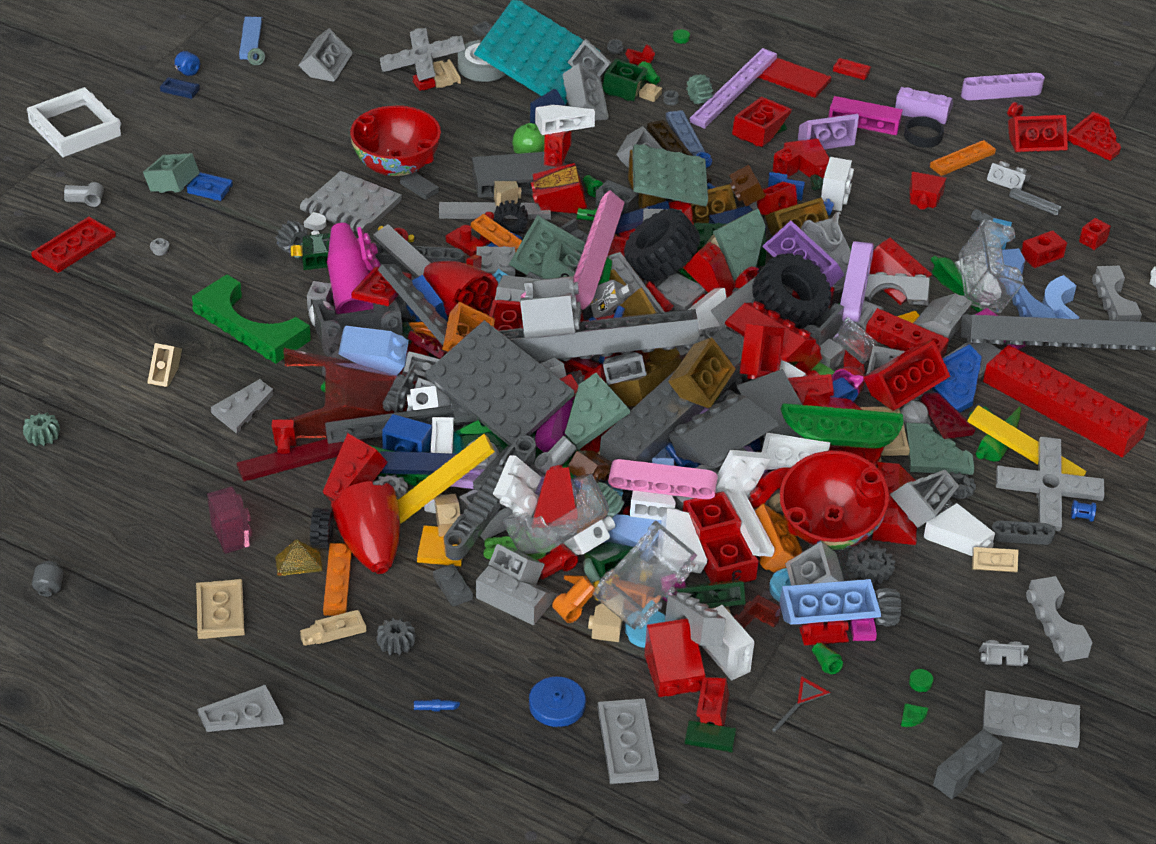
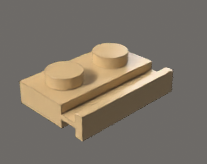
[433,59,461,88]

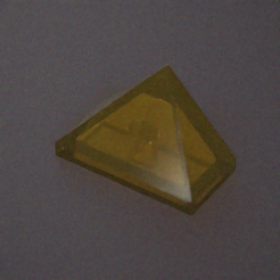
[275,539,322,576]

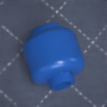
[174,51,200,76]

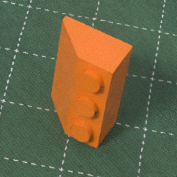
[755,504,803,573]

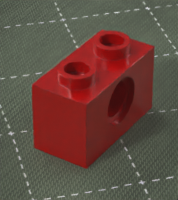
[757,182,798,215]
[1021,230,1067,268]

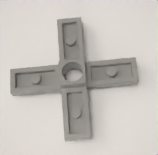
[380,28,465,81]
[996,436,1104,531]

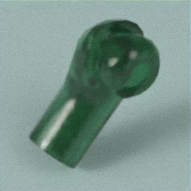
[810,174,823,191]

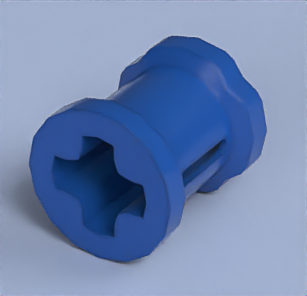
[1071,500,1096,522]

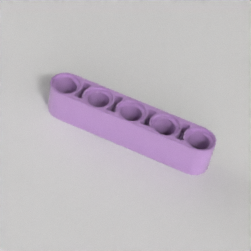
[961,73,1044,100]
[840,241,873,322]

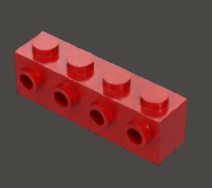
[865,308,949,358]

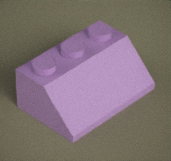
[895,87,953,125]
[798,114,859,149]

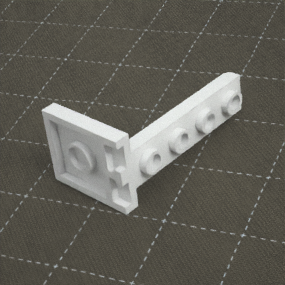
[715,450,775,557]

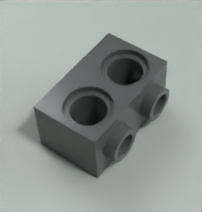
[595,180,639,215]

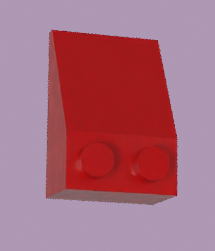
[732,97,792,147]
[683,242,735,298]

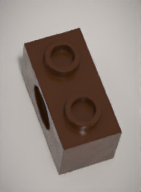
[729,165,765,206]
[568,451,612,484]

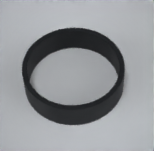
[904,116,944,148]

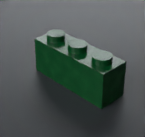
[672,580,746,608]

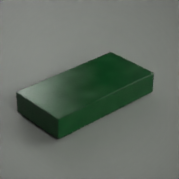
[685,721,736,752]

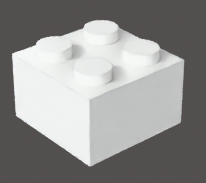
[821,157,854,211]

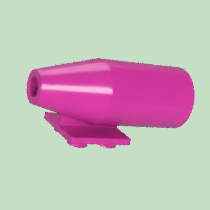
[327,223,380,314]

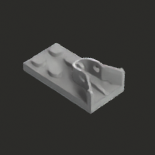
[800,212,851,294]

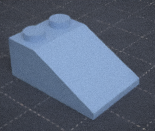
[338,326,409,382]

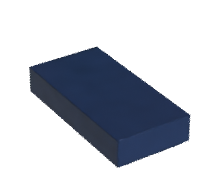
[160,77,200,99]

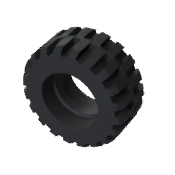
[624,208,700,282]
[752,253,831,329]

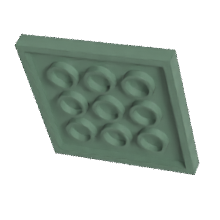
[632,144,708,206]
[509,215,585,279]

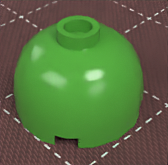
[512,123,545,154]

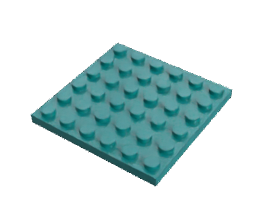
[474,0,600,104]

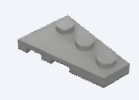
[211,379,273,434]
[198,685,283,732]

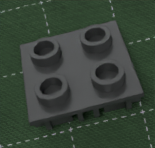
[383,362,416,413]

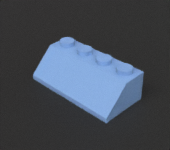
[779,579,881,625]

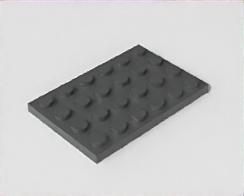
[425,320,575,446]

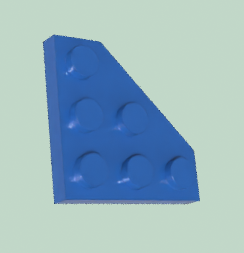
[931,344,982,413]

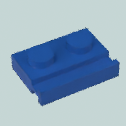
[187,172,233,201]

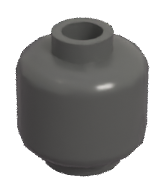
[32,561,64,597]

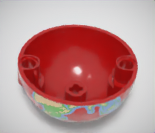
[350,105,441,177]
[780,450,889,550]

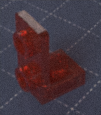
[734,595,781,629]

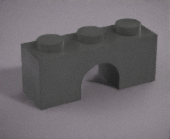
[933,729,1003,799]

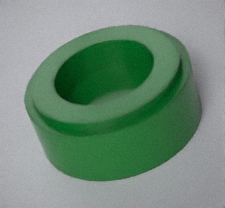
[673,29,690,44]
[909,669,933,692]

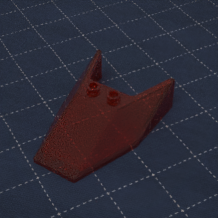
[284,348,408,438]

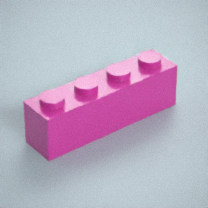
[829,96,903,135]

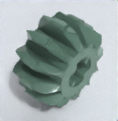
[686,74,714,104]
[23,412,60,447]
[586,482,624,518]

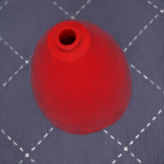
[423,261,498,323]
[331,481,400,574]

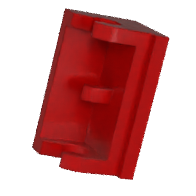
[697,678,729,726]

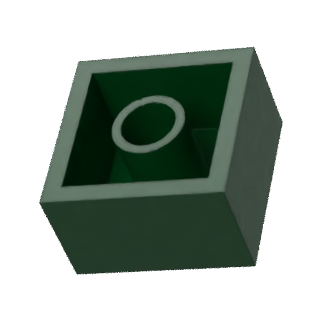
[602,58,648,101]

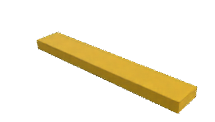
[967,405,1087,476]
[397,434,495,524]

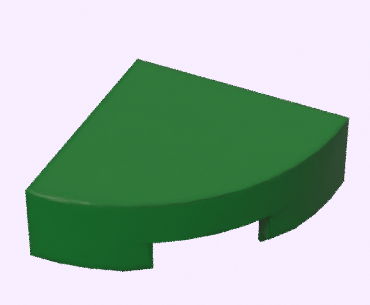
[901,703,928,727]

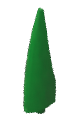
[931,256,982,313]
[975,406,1021,461]

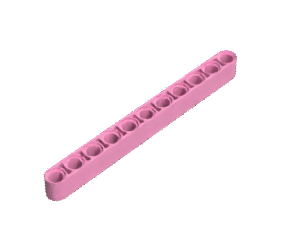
[574,190,625,310]

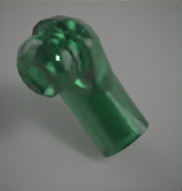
[402,322,414,345]

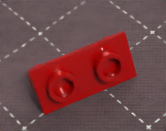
[799,620,849,646]

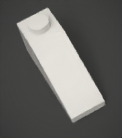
[535,105,595,135]

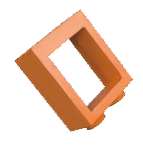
[442,302,495,352]

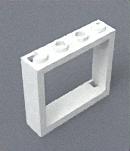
[27,87,121,157]

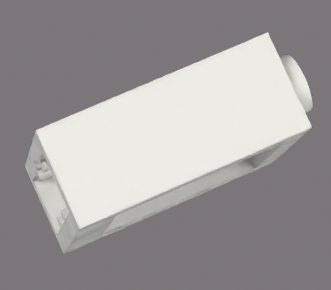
[701,605,754,681]

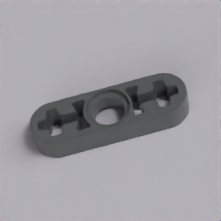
[991,521,1055,545]

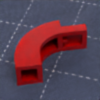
[748,467,790,508]

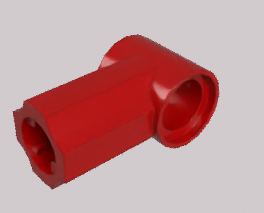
[538,542,578,580]

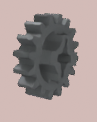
[846,542,895,584]

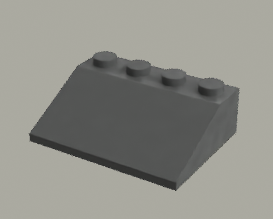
[668,393,779,467]

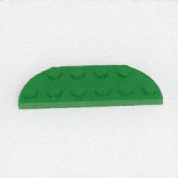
[781,403,903,448]

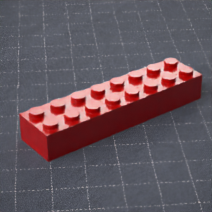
[983,345,1149,458]

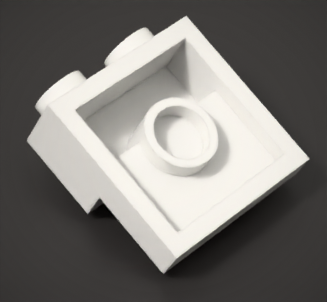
[493,455,541,518]

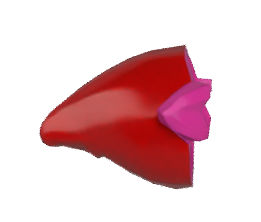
[832,366,865,395]

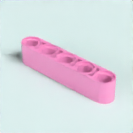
[608,459,718,499]

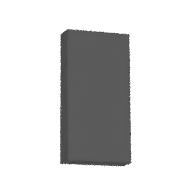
[400,172,439,200]

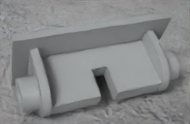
[979,640,1029,666]

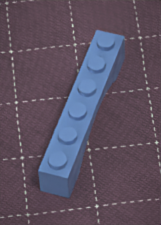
[993,248,1057,318]

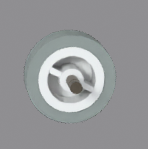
[458,35,506,82]

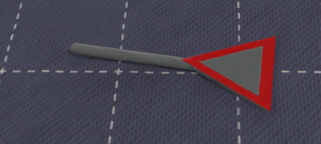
[772,676,831,732]

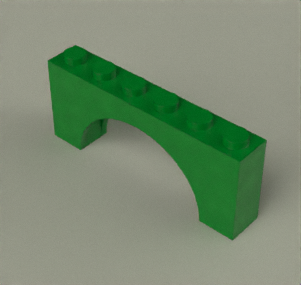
[192,274,311,364]

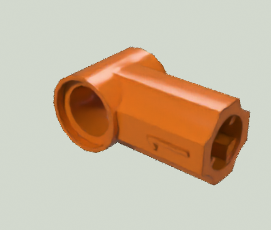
[552,576,597,623]

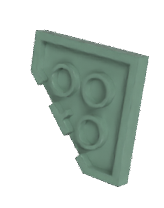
[713,209,766,281]
[565,373,630,450]
[905,423,974,475]

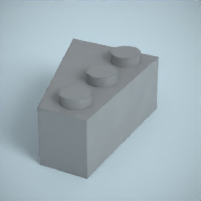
[890,470,959,527]

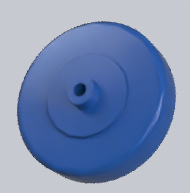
[529,677,586,727]

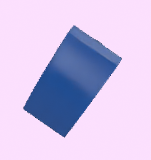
[768,172,805,201]

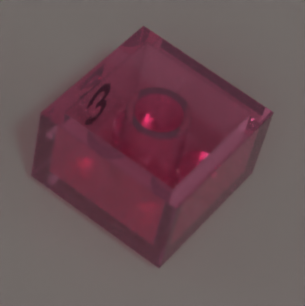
[207,486,252,554]

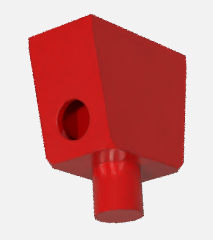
[909,172,946,210]

